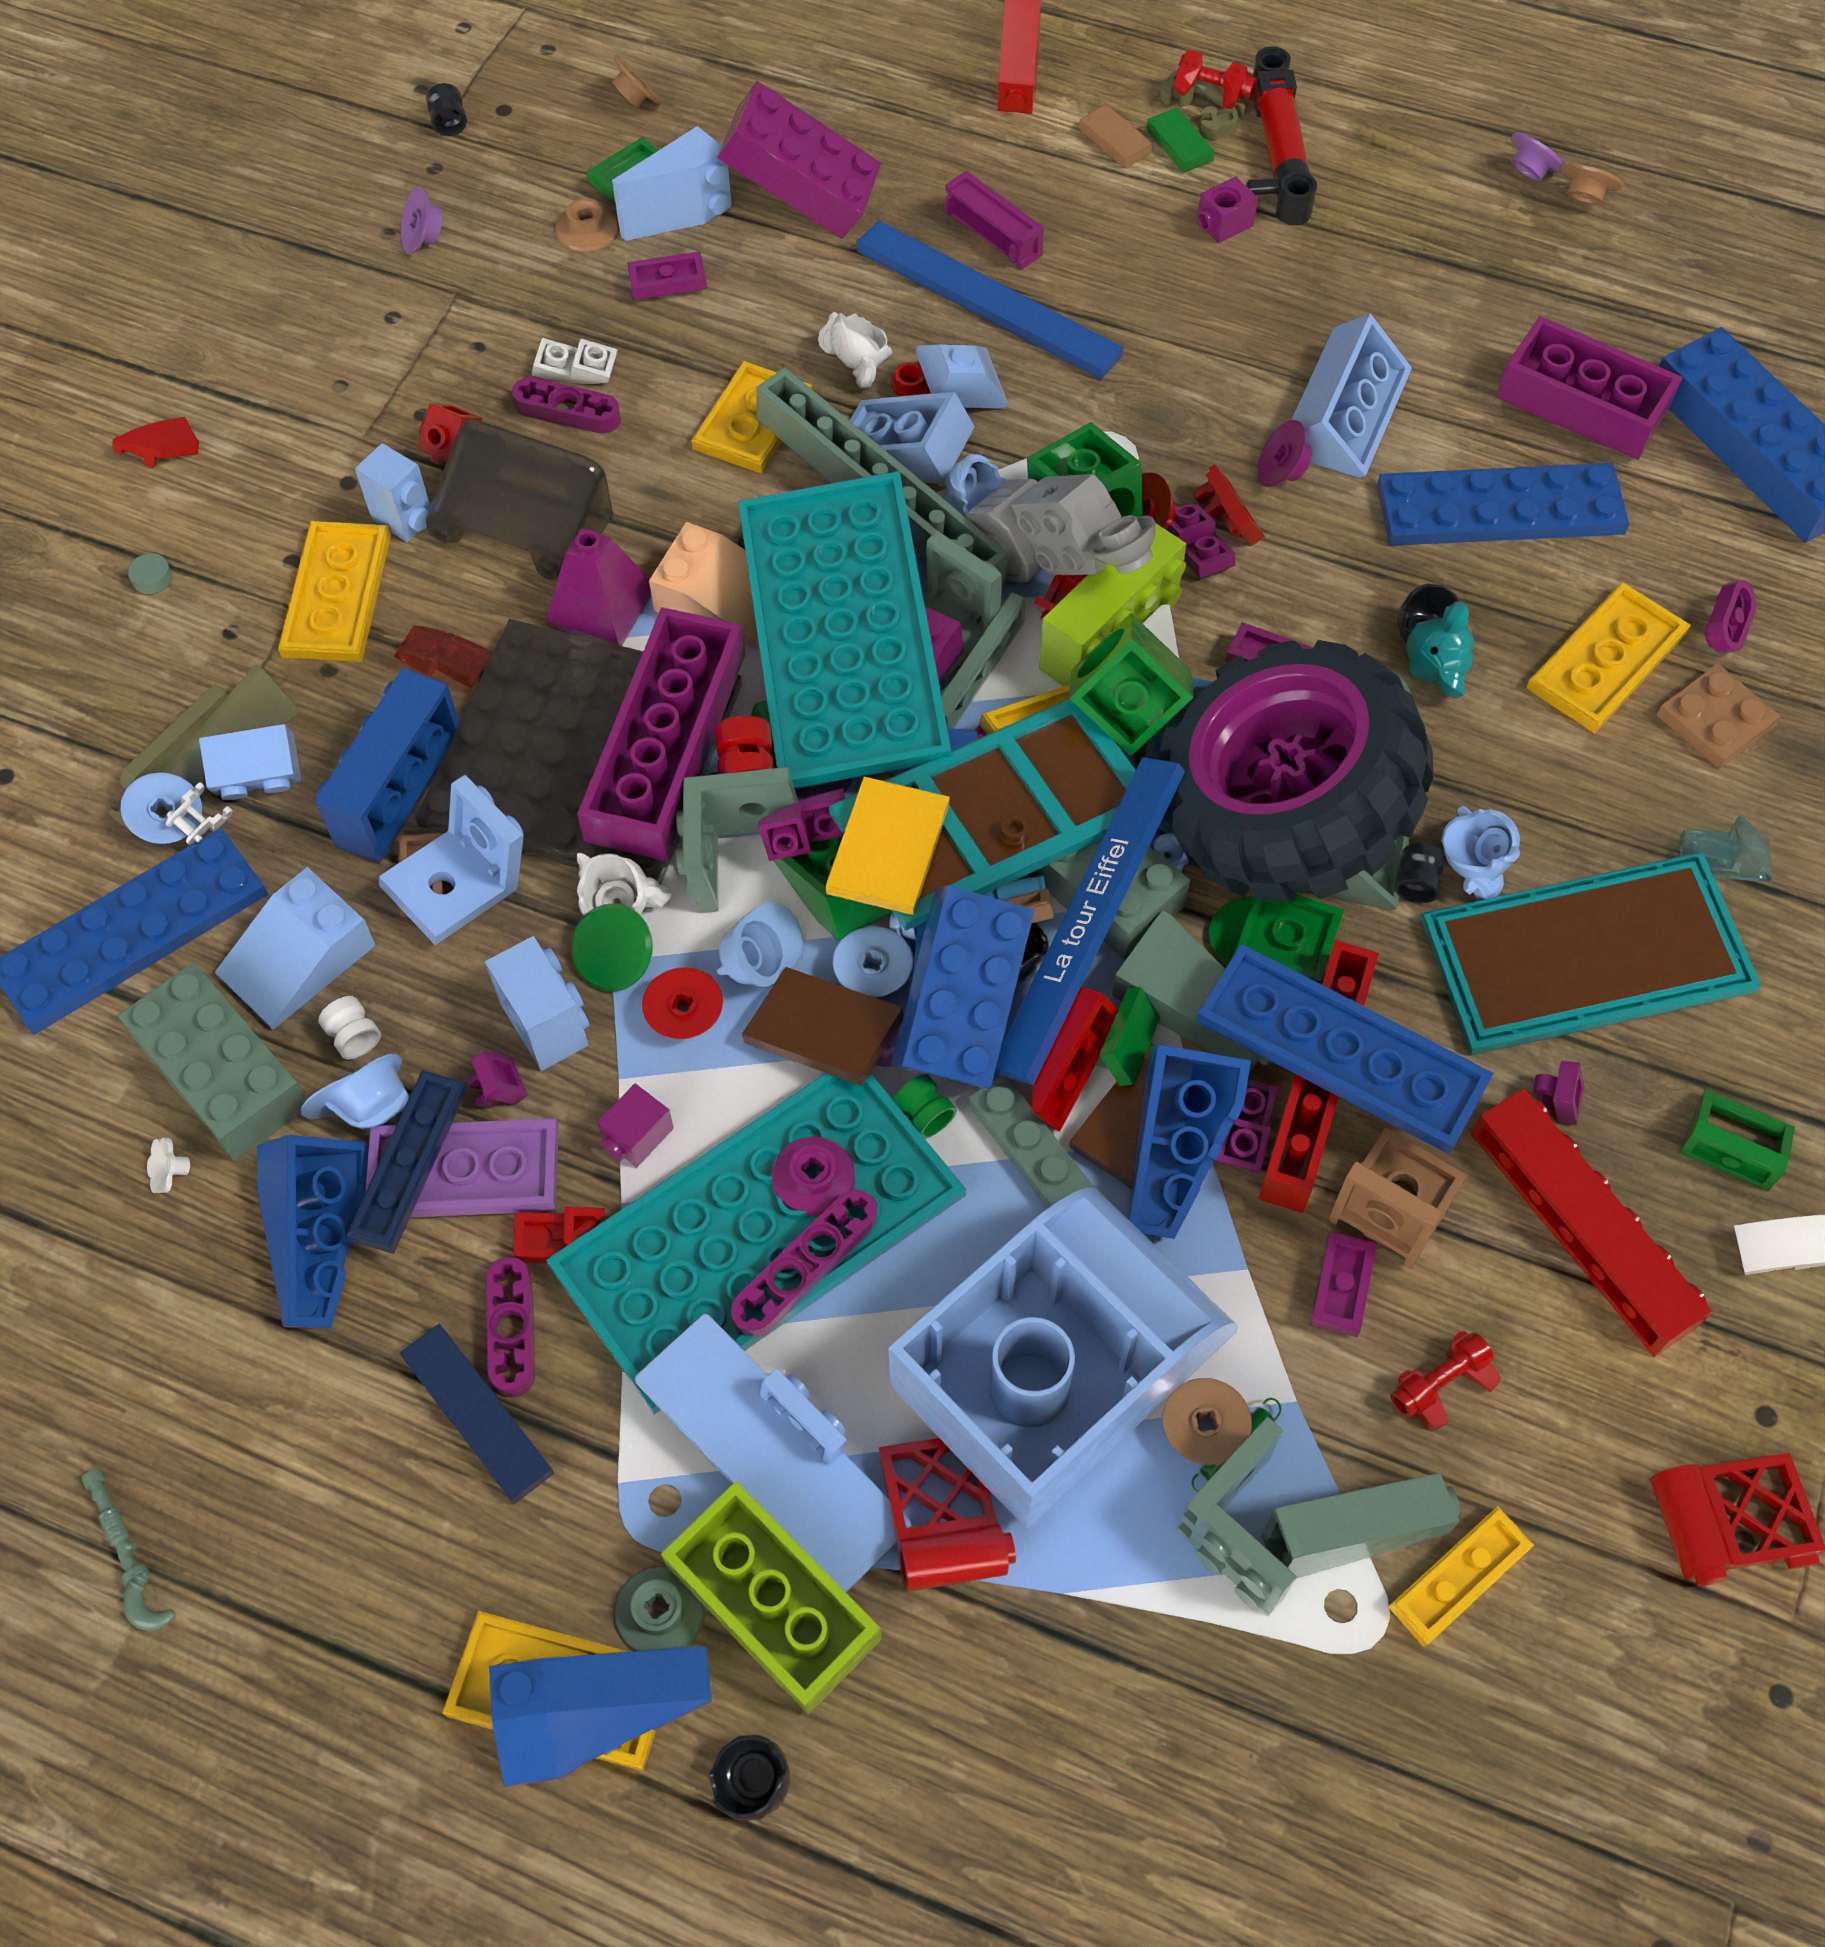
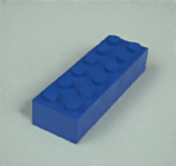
[1659,327,1825,543]

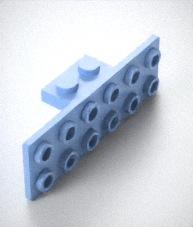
[635,1314,912,1593]

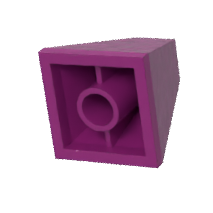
[546,528,651,650]

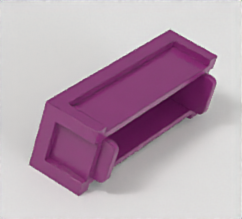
[945,170,1044,270]

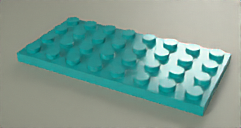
[738,471,952,788]
[546,1072,966,1415]

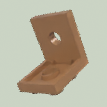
[1328,1127,1468,1270]

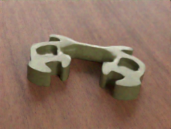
[1159,70,1245,141]

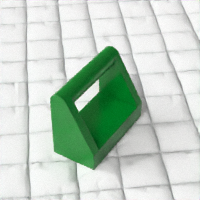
[1679,1088,1795,1192]

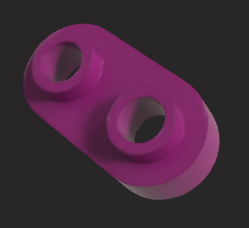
[1705,580,1756,654]

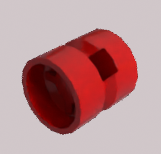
[715,715,774,774]

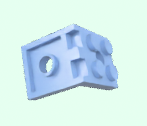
[379,775,524,945]

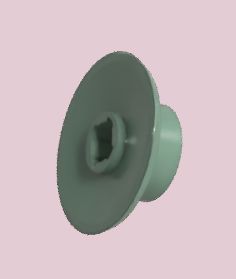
[614,1566,705,1652]

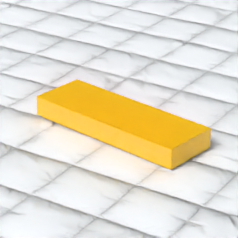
[1388,1506,1534,1647]

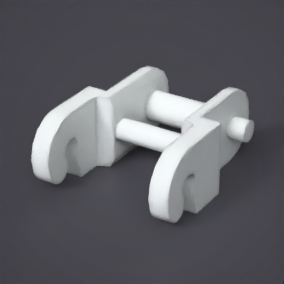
[165,782,233,845]

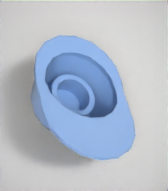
[716,902,803,988]
[301,1054,409,1129]

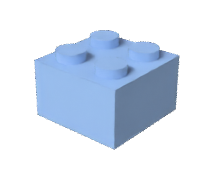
[485,936,590,1071]

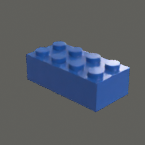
[315,668,463,864]
[891,885,1035,1089]

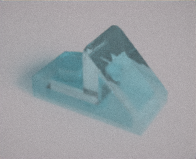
[1680,816,1772,882]

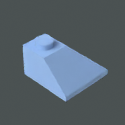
[915,344,1008,409]

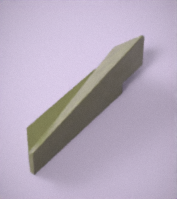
[108,665,299,830]

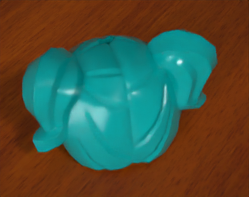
[1406,601,1474,698]

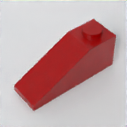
[997,0,1041,114]
[1031,987,1118,1132]

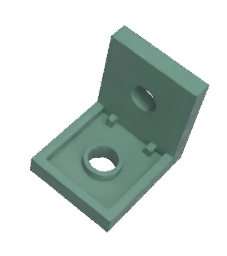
[923,531,1002,692]
[676,767,799,913]
[1177,1417,1297,1615]

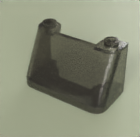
[426,419,613,580]

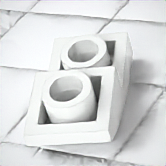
[532,338,618,384]
[1734,1215,1825,1275]

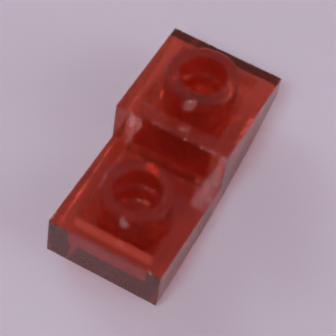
[394,625,493,689]

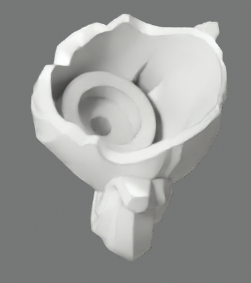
[818,312,893,389]
[577,853,672,915]

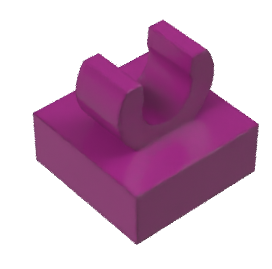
[466,1050,528,1109]
[1533,1061,1585,1125]

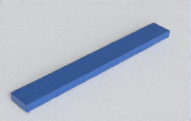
[857,220,1123,380]

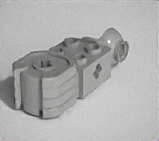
[965,474,1155,583]

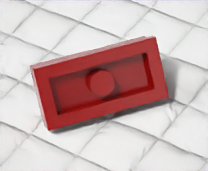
[1193,464,1265,546]

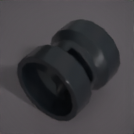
[426,83,467,136]
[1395,843,1446,904]

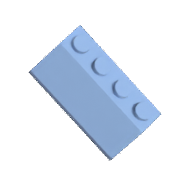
[1292,313,1412,478]

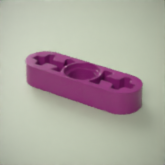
[512,377,621,433]
[486,1257,535,1397]

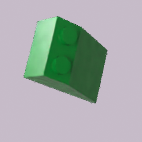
[773,836,893,940]

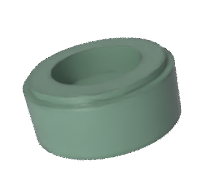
[128,553,172,594]

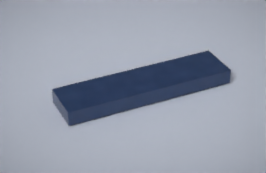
[346,1070,467,1254]
[400,1323,554,1505]

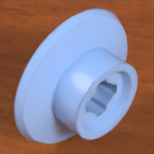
[121,773,202,844]
[833,926,913,997]

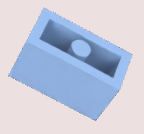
[355,443,434,543]
[199,724,302,800]

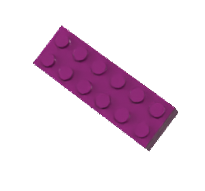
[577,607,745,861]

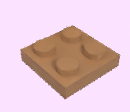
[1657,663,1781,769]

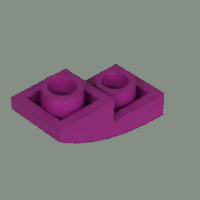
[1166,503,1235,579]
[758,789,845,861]
[1214,1079,1278,1173]

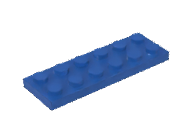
[1377,463,1629,546]
[0,827,269,1035]
[1196,944,1494,1155]

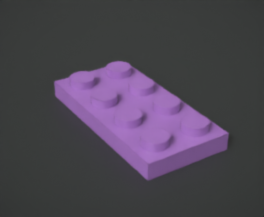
[366,1118,559,1218]

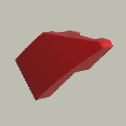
[112,417,199,468]
[513,1206,605,1263]

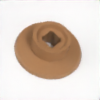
[612,55,663,108]
[1560,164,1624,205]
[555,198,620,252]
[1162,1378,1252,1465]

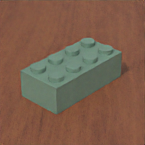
[1027,840,1190,960]
[117,962,307,1162]

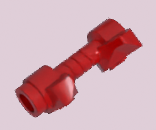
[1174,50,1257,109]
[1390,1331,1500,1431]

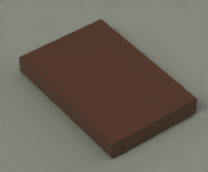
[742,967,904,1086]
[1069,1043,1155,1189]

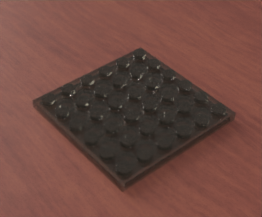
[415,619,742,885]

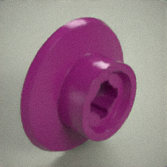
[1258,420,1312,487]
[771,1136,855,1216]

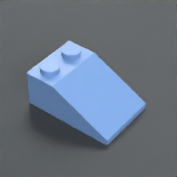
[612,126,732,241]
[849,392,975,484]
[215,867,376,1031]

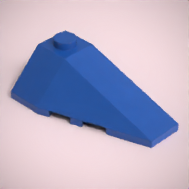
[1128,1044,1251,1239]
[257,1135,369,1328]
[489,1646,712,1787]

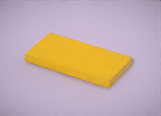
[278,521,392,662]
[1526,582,1691,734]
[443,1611,656,1772]

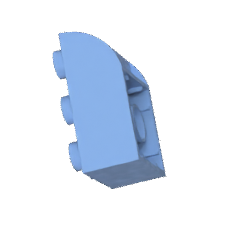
[888,1187,1238,1530]

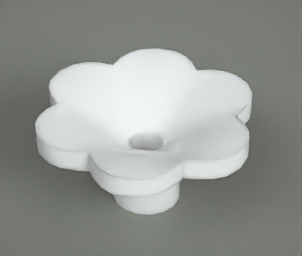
[147,1138,190,1193]

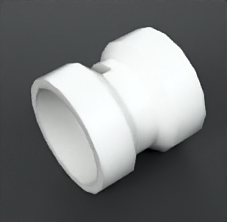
[318,996,381,1060]

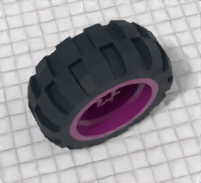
[1158,640,1434,903]

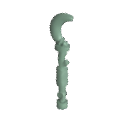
[82,1469,176,1631]

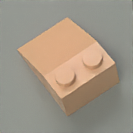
[649,522,760,650]

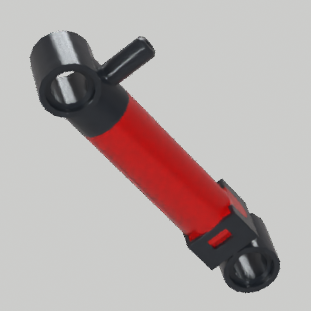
[1246,46,1317,226]

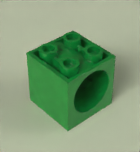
[1027,422,1142,517]
[1069,613,1194,756]

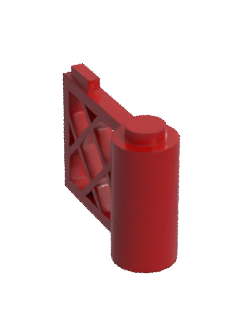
[878,1438,1016,1592]
[1650,1453,1825,1586]

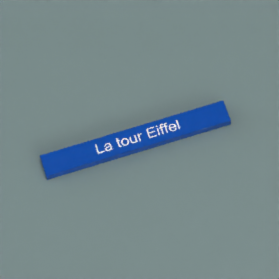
[995,757,1185,1085]

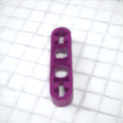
[731,1189,878,1338]

